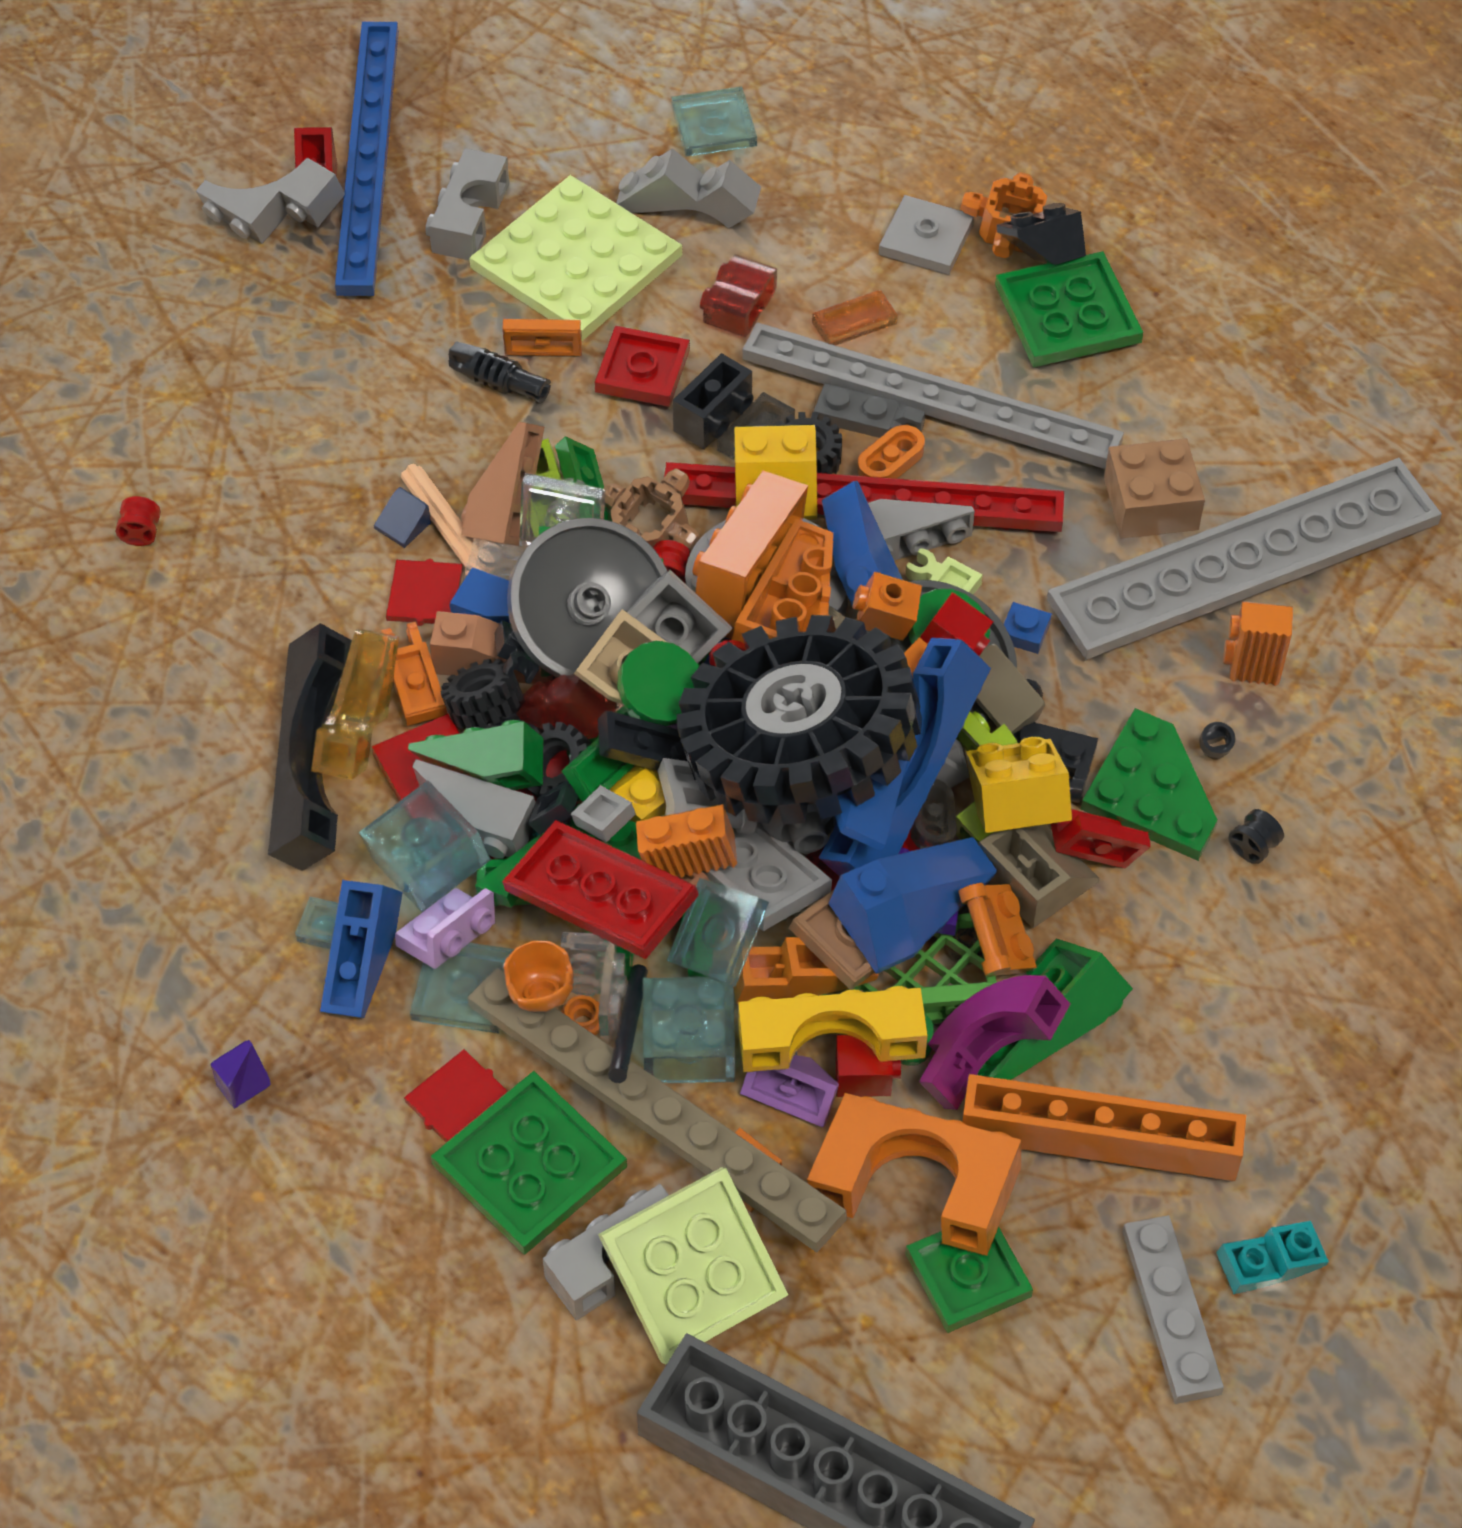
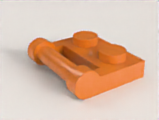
[958,883,1037,976]

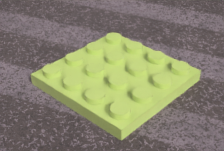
[469,175,682,341]

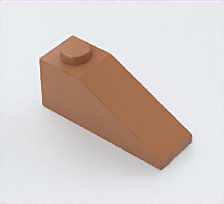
[461,422,545,546]
[430,611,553,686]

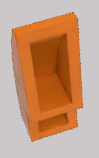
[730,937,879,1004]

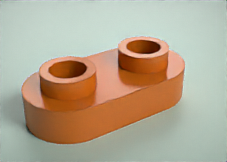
[858,425,925,479]

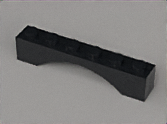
[268,623,353,871]

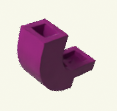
[919,975,1070,1110]

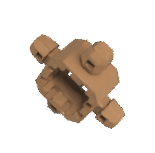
[600,469,700,551]

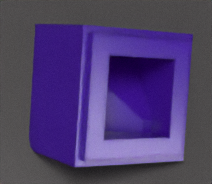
[210,1040,271,1109]

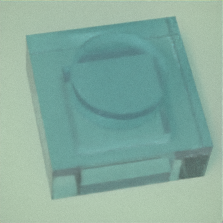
[295,896,338,949]

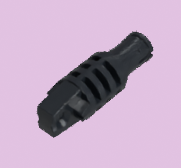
[448,341,551,403]

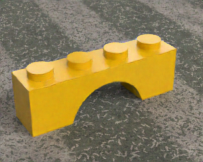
[738,986,928,1072]

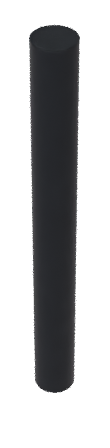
[608,964,648,1083]

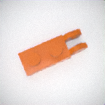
[381,622,448,726]

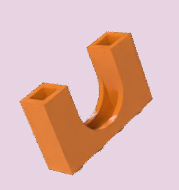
[807,1093,1021,1256]

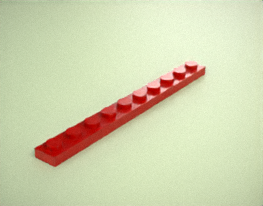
[664,462,1064,532]

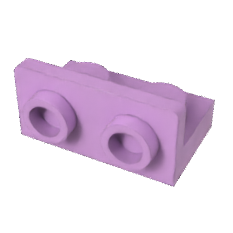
[395,888,495,969]

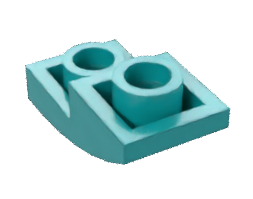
[1216,1221,1329,1294]

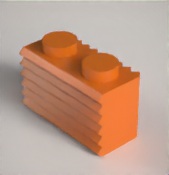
[1223,601,1293,686]
[636,804,737,878]

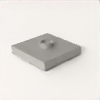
[879,195,975,275]

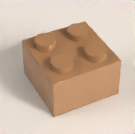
[1104,438,1205,539]

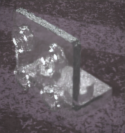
[560,932,627,1047]

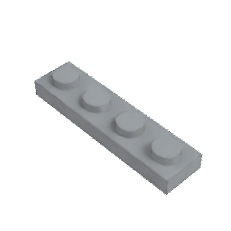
[1122,1215,1224,1404]

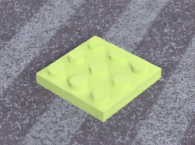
[598,1167,788,1364]

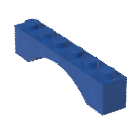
[819,638,991,876]

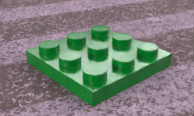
[995,251,1144,367]
[431,1071,627,1255]

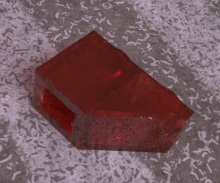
[516,674,618,739]

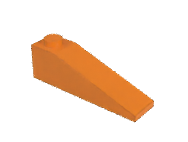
[732,518,833,644]

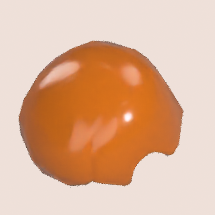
[504,941,574,1012]

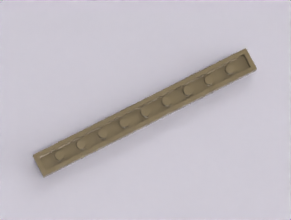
[467,968,847,1253]

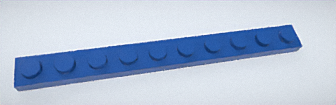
[335,21,399,296]

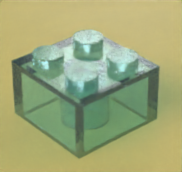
[359,780,491,913]
[643,976,735,1083]

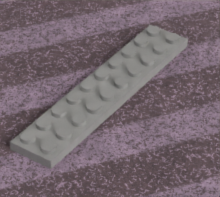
[1047,458,1442,660]

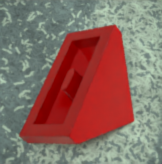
[294,127,338,177]

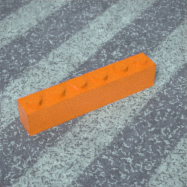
[962,1074,1246,1181]

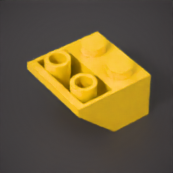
[966,737,1072,833]

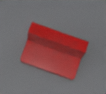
[1050,809,1151,869]

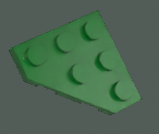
[1081,708,1218,861]

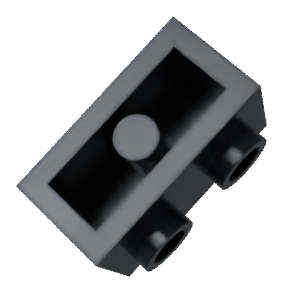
[673,353,754,449]

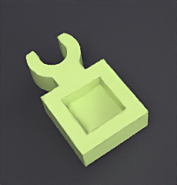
[905,548,983,595]

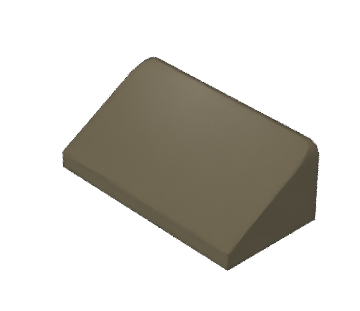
[975,643,1045,734]

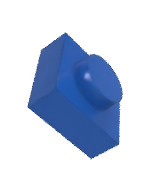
[1004,602,1052,654]

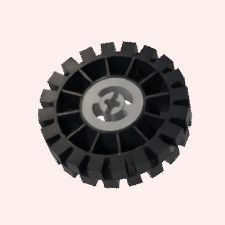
[677,615,922,825]

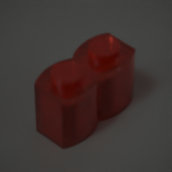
[700,254,777,337]

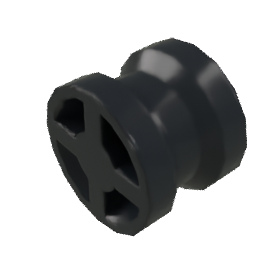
[1228,809,1284,864]

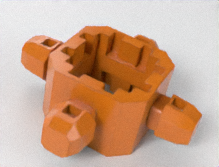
[960,172,1048,258]

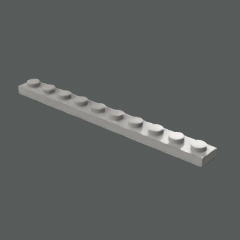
[743,322,1124,469]

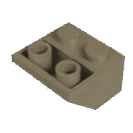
[979,824,1099,928]

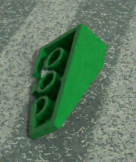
[977,938,1133,1080]

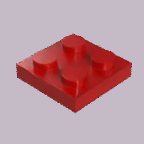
[594,326,690,407]

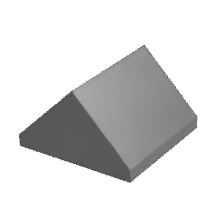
[627,570,732,663]

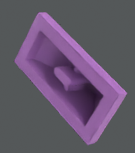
[740,1055,839,1128]

